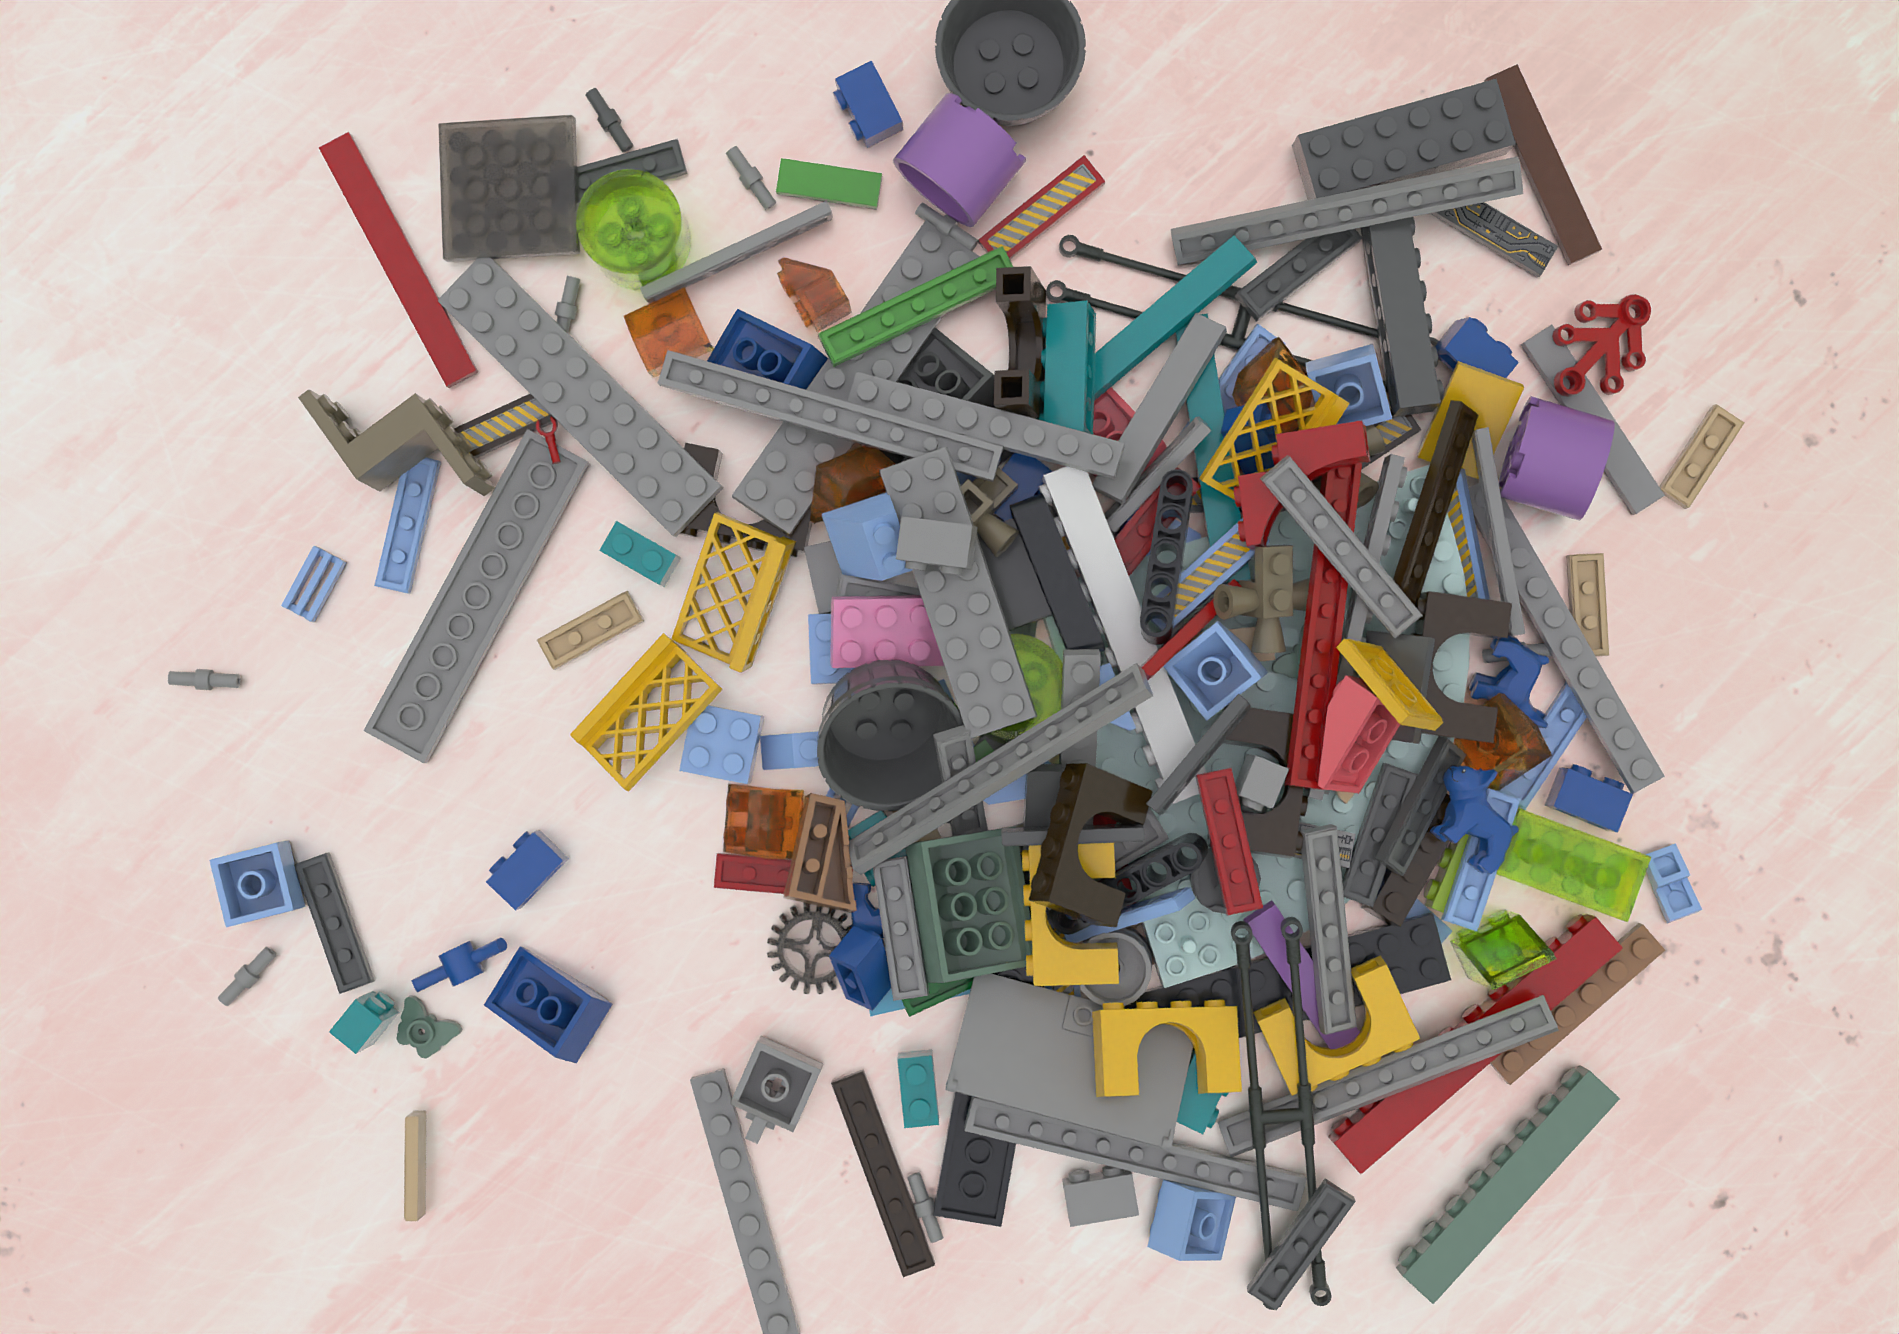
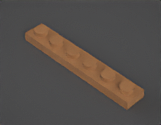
[1490,923,1665,1085]

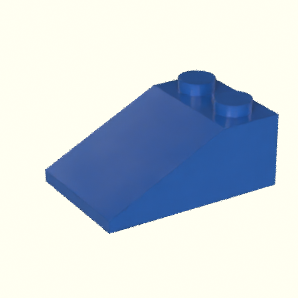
[707,309,828,390]
[484,946,613,1064]

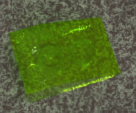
[1450,909,1556,990]

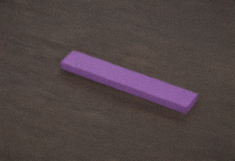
[1243,900,1362,1071]

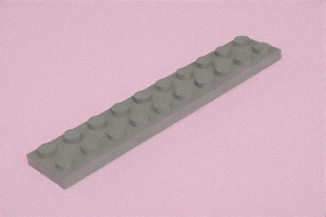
[732,220,980,537]
[438,252,724,537]
[363,429,589,763]

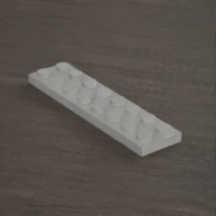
[880,447,1037,739]

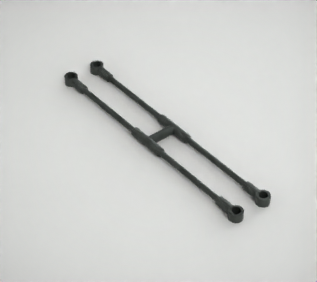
[1046,235,1439,393]
[1231,917,1332,1310]

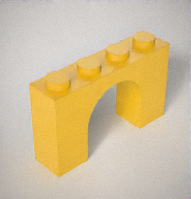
[1022,843,1119,986]
[1253,956,1420,1096]
[1092,1000,1242,1097]

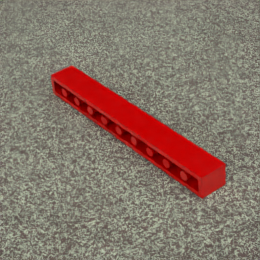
[1328,914,1623,1174]

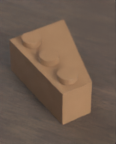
[783,793,857,913]

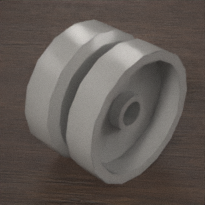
[1079,926,1152,1006]

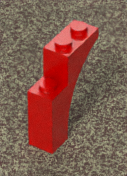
[1234,420,1370,550]

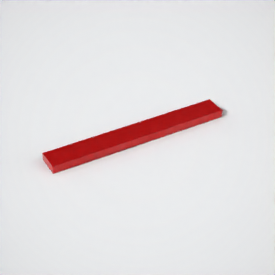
[319,132,478,388]

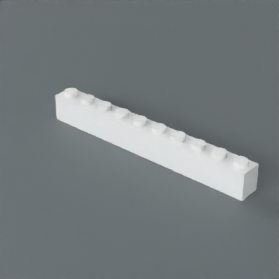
[1039,466,1207,804]

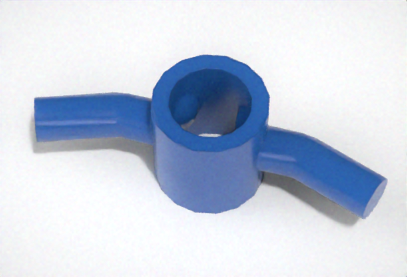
[411,938,507,993]

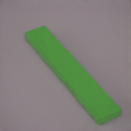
[818,246,1013,367]

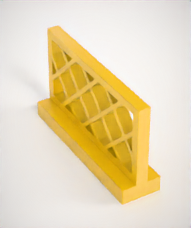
[1199,358,1350,515]
[671,512,796,673]
[570,633,723,792]

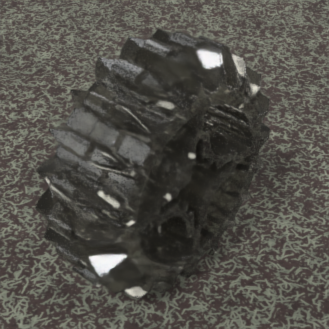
[767,903,853,994]

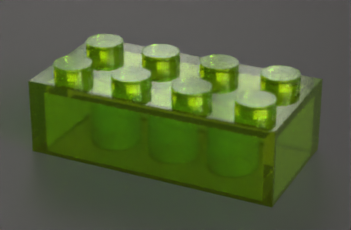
[1496,808,1651,922]

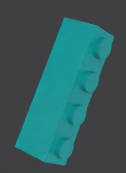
[1039,300,1096,434]

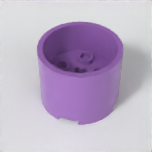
[893,93,1026,227]
[1498,396,1615,521]

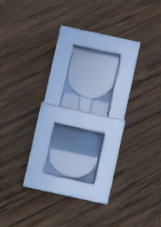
[1642,843,1702,924]

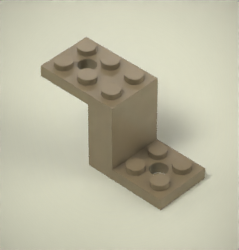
[298,389,495,496]

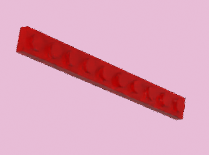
[1285,463,1362,790]

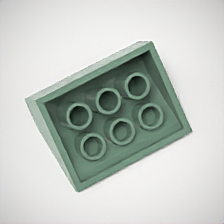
[906,826,1033,983]

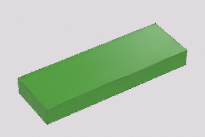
[776,158,882,209]

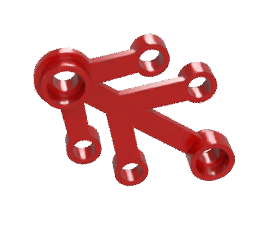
[1552,294,1651,397]

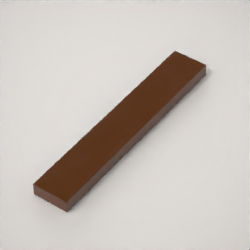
[1484,64,1602,265]

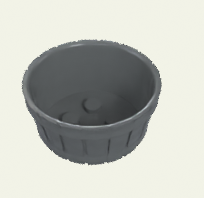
[935,0,1086,126]
[817,660,964,811]

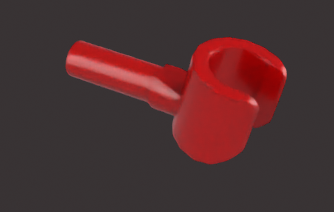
[536,416,561,464]

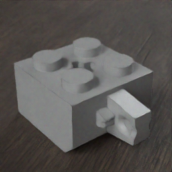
[730,1036,823,1144]

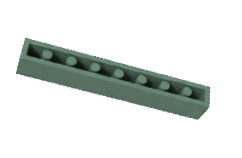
[1396,1065,1620,1304]

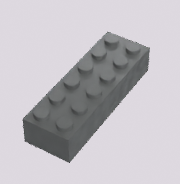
[1292,78,1516,200]

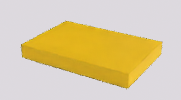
[1417,361,1524,479]
[1336,638,1443,731]

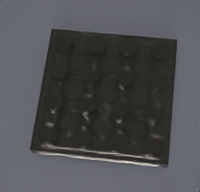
[438,115,580,262]

